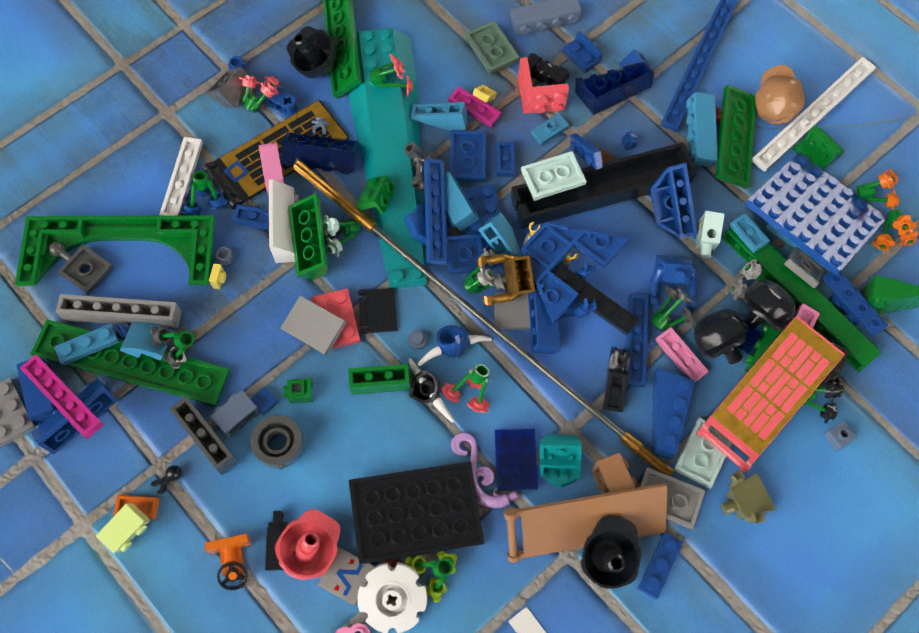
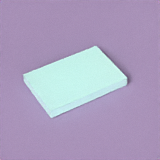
[521,151,586,201]
[673,417,732,489]

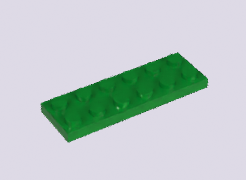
[715,85,756,189]

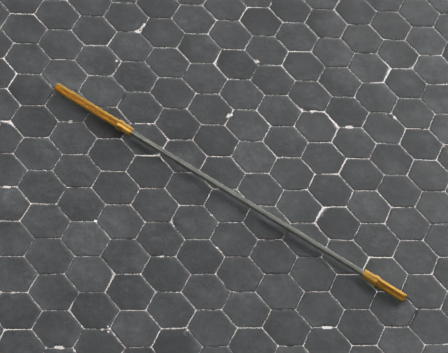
[293,160,674,476]

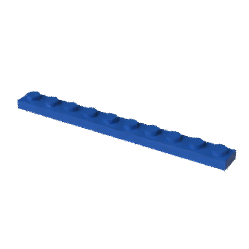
[660,0,738,132]

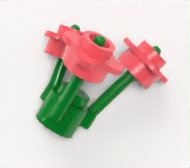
[239,74,282,113]

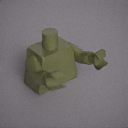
[720,469,776,524]

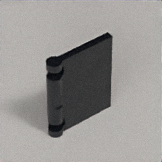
[358,288,397,334]

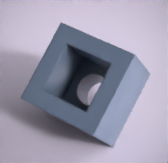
[823,421,857,451]

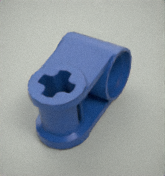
[264,86,299,117]

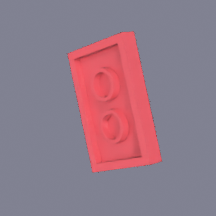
[311,288,361,349]

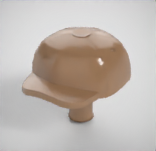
[755,65,805,125]

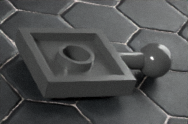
[49,242,114,296]

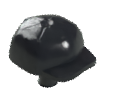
[287,26,338,79]
[744,279,796,332]
[694,309,748,364]
[581,516,641,589]

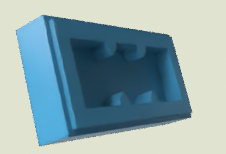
[531,113,569,146]

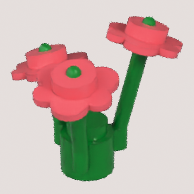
[369,53,414,96]

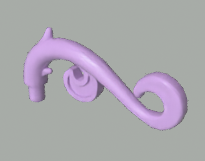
[451,433,518,508]

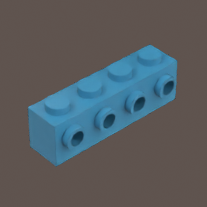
[686,92,718,167]

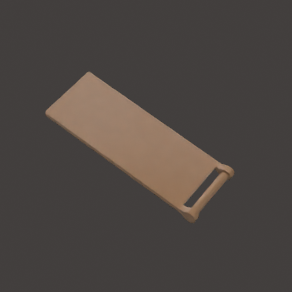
[504,483,667,563]

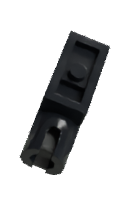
[602,347,631,413]

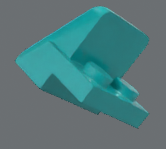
[540,434,581,488]

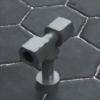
[404,142,430,190]

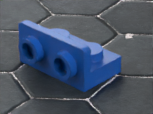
[562,31,602,73]

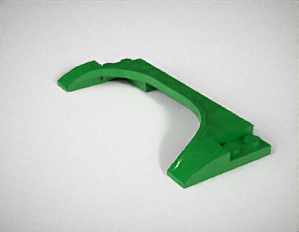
[15,215,216,286]

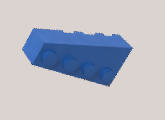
[652,369,695,460]

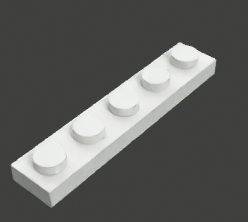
[159,137,203,216]

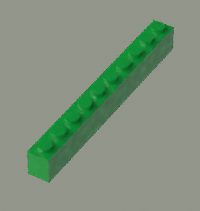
[722,227,882,373]

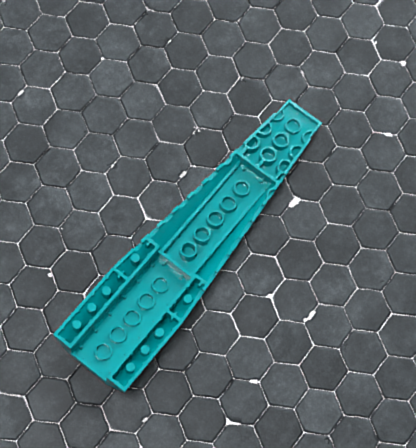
[348,28,427,289]

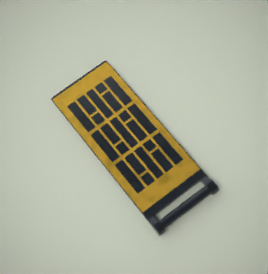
[202,100,349,210]

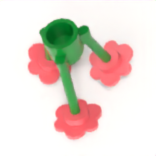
[441,364,490,413]

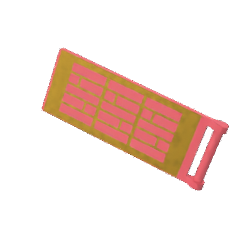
[696,316,844,473]

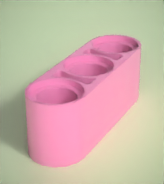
[259,142,284,193]

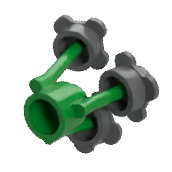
[151,325,197,369]

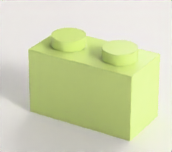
[96,503,150,553]

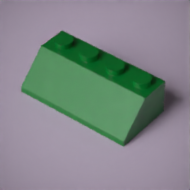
[288,193,328,280]

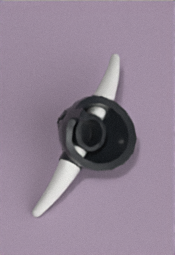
[409,358,455,423]

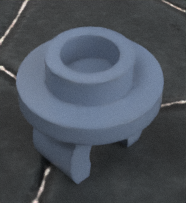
[311,117,329,135]

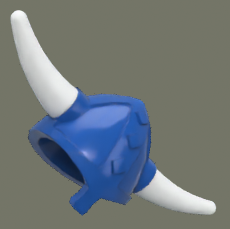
[418,325,492,366]

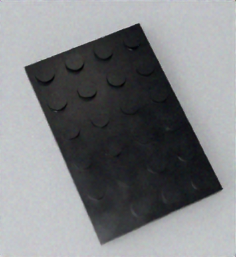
[348,461,485,565]

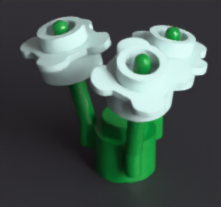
[322,215,360,258]

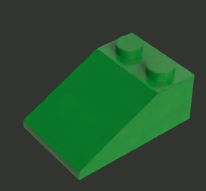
[860,275,919,315]

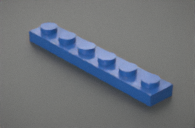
[424,158,447,265]

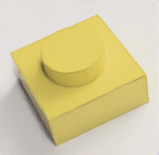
[473,85,497,103]
[209,264,226,289]

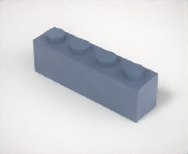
[510,0,581,36]

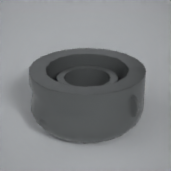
[250,414,304,470]

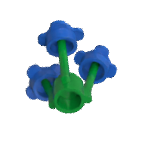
[182,171,228,216]

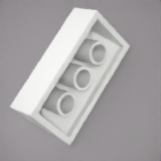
[269,179,300,263]

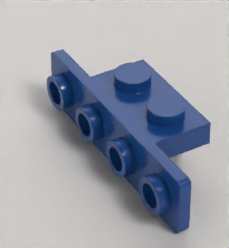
[821,271,888,337]

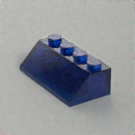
[281,132,358,174]

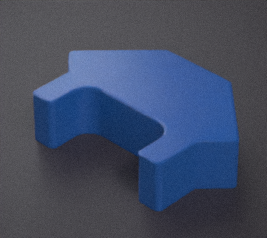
[404,204,450,246]

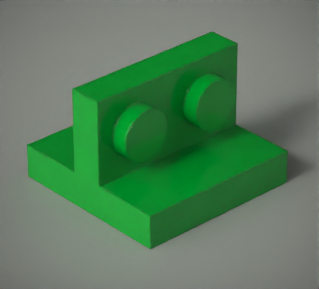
[793,125,845,169]

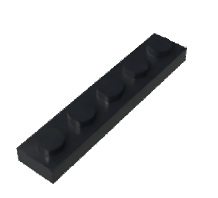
[553,264,639,336]

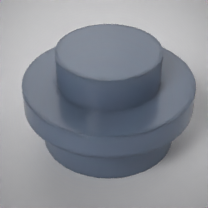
[215,247,234,265]
[408,330,427,349]

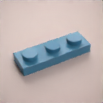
[54,323,120,366]

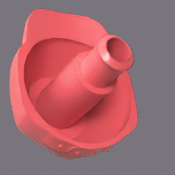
[275,509,340,580]

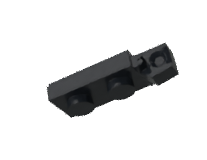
[265,511,288,571]

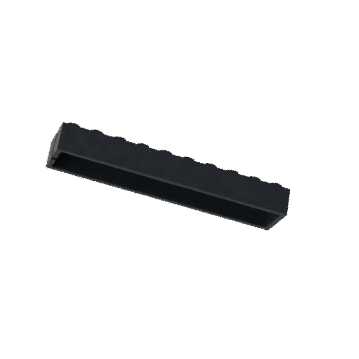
[510,142,697,229]

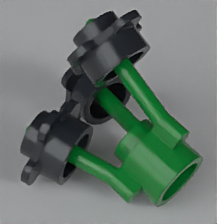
[804,377,844,424]

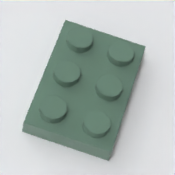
[465,21,520,75]

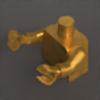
[477,254,535,306]

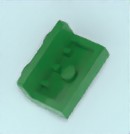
[357,175,396,214]

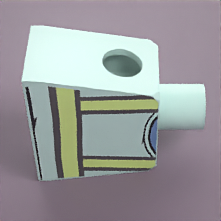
[695,211,724,258]

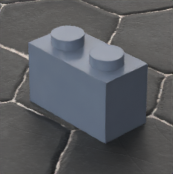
[210,390,260,438]

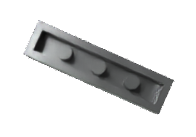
[169,396,238,475]

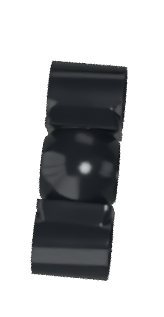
[527,53,570,85]

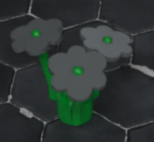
[651,286,695,331]

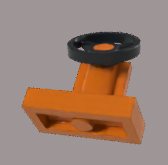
[204,533,252,590]

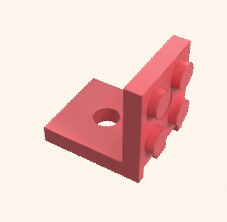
[518,58,569,114]

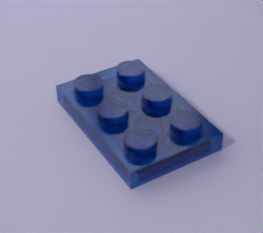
[494,429,538,491]

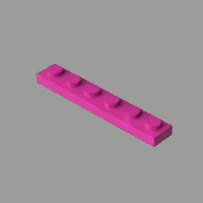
[20,355,104,440]

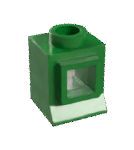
[283,377,313,404]

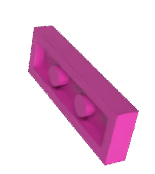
[448,86,501,128]

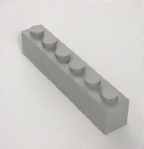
[56,294,182,329]

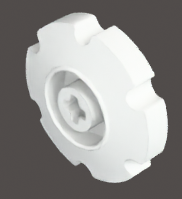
[358,562,427,633]

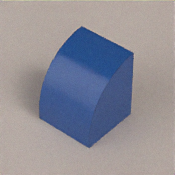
[619,49,650,77]

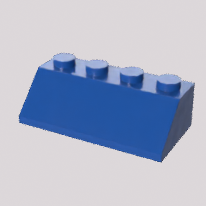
[31,378,118,455]

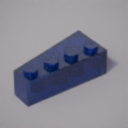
[575,62,654,115]

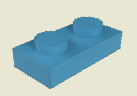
[729,213,770,253]

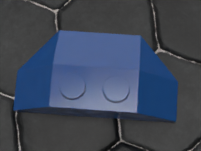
[650,162,698,239]

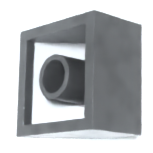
[205,67,253,108]

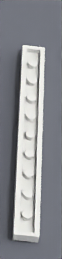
[752,57,876,172]

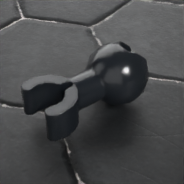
[151,465,182,494]

